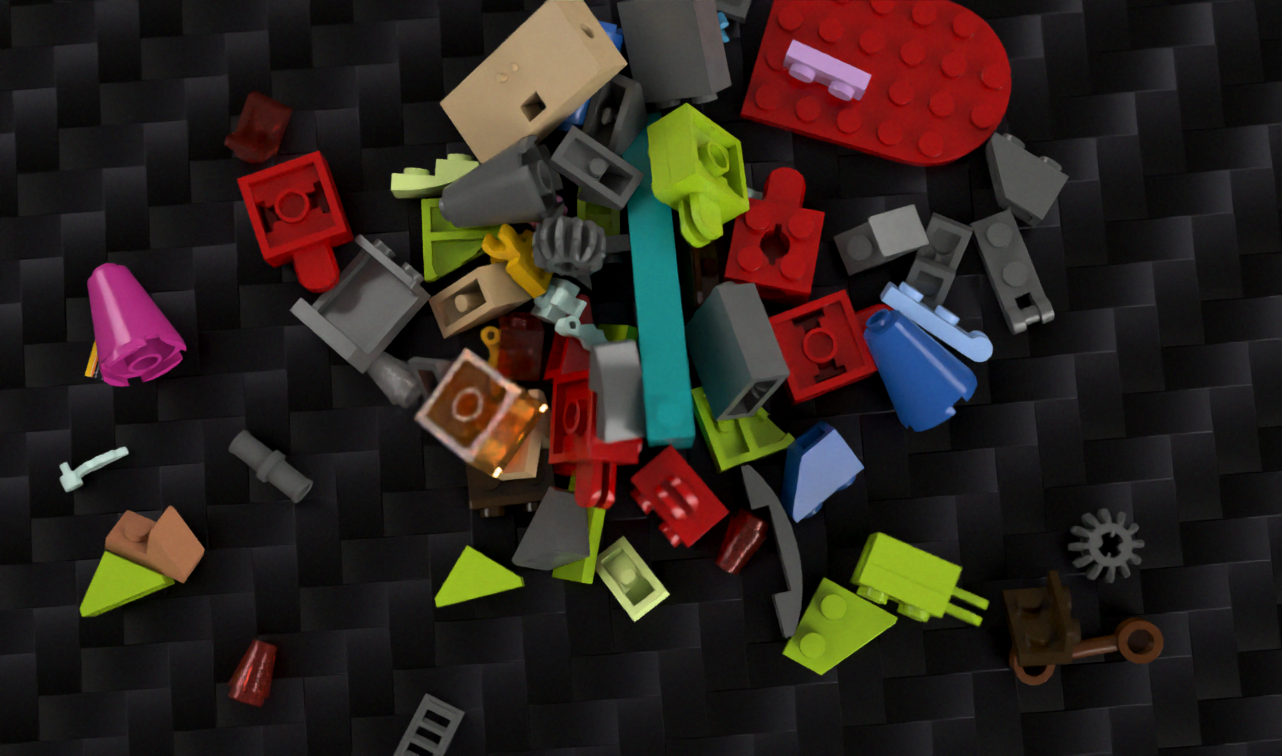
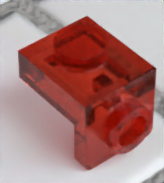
[224,91,293,163]
[495,312,544,381]

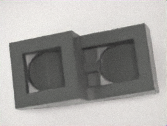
[905,212,973,310]
[589,339,646,443]

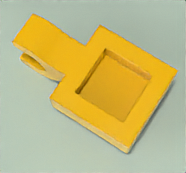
[481,223,553,299]

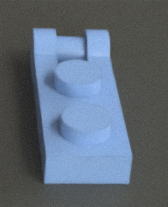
[880,281,993,362]

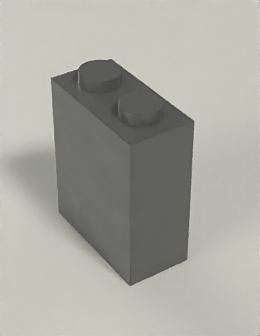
[617,0,732,109]
[684,282,790,421]

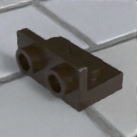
[465,449,556,518]
[1002,570,1081,667]

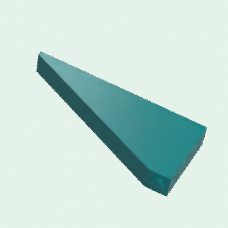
[622,113,695,452]

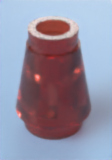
[715,507,771,575]
[227,640,277,708]

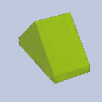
[435,545,525,607]
[80,551,175,617]

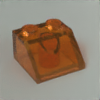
[415,347,549,479]

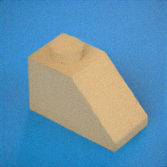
[429,261,532,338]

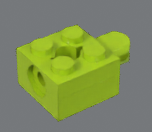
[647,103,750,248]
[850,532,989,627]

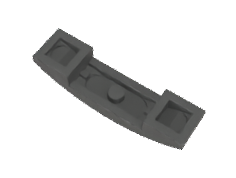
[739,465,802,638]

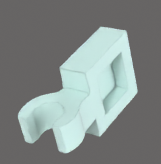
[530,277,587,325]

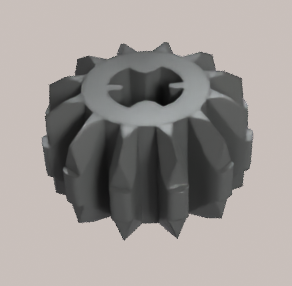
[532,215,606,278]
[1068,508,1145,583]

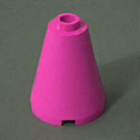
[87,263,186,387]

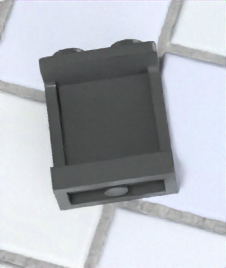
[290,234,431,374]

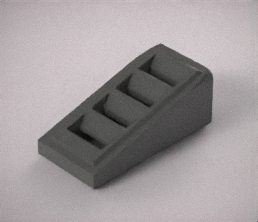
[393,693,465,756]

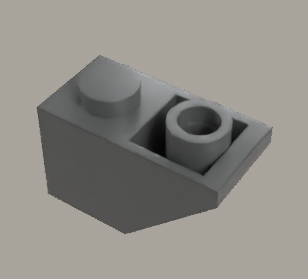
[984,132,1069,228]

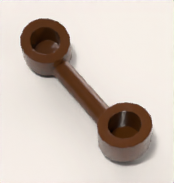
[1009,618,1164,685]

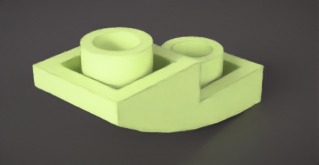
[391,154,480,199]

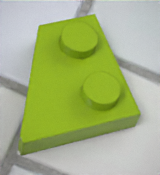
[421,198,502,283]
[691,386,795,473]
[782,577,898,675]

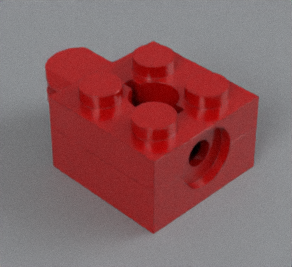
[237,150,354,293]
[723,167,825,307]
[768,289,895,406]
[549,369,642,509]
[630,444,729,549]

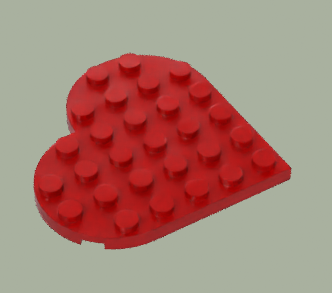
[740,0,1011,167]

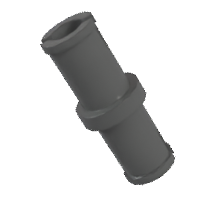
[229,430,313,503]

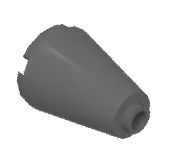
[439,135,564,228]

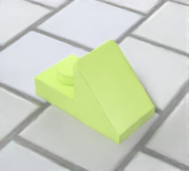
[595,536,670,622]

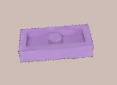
[783,39,872,101]

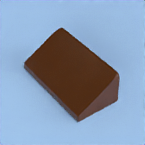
[674,224,727,312]

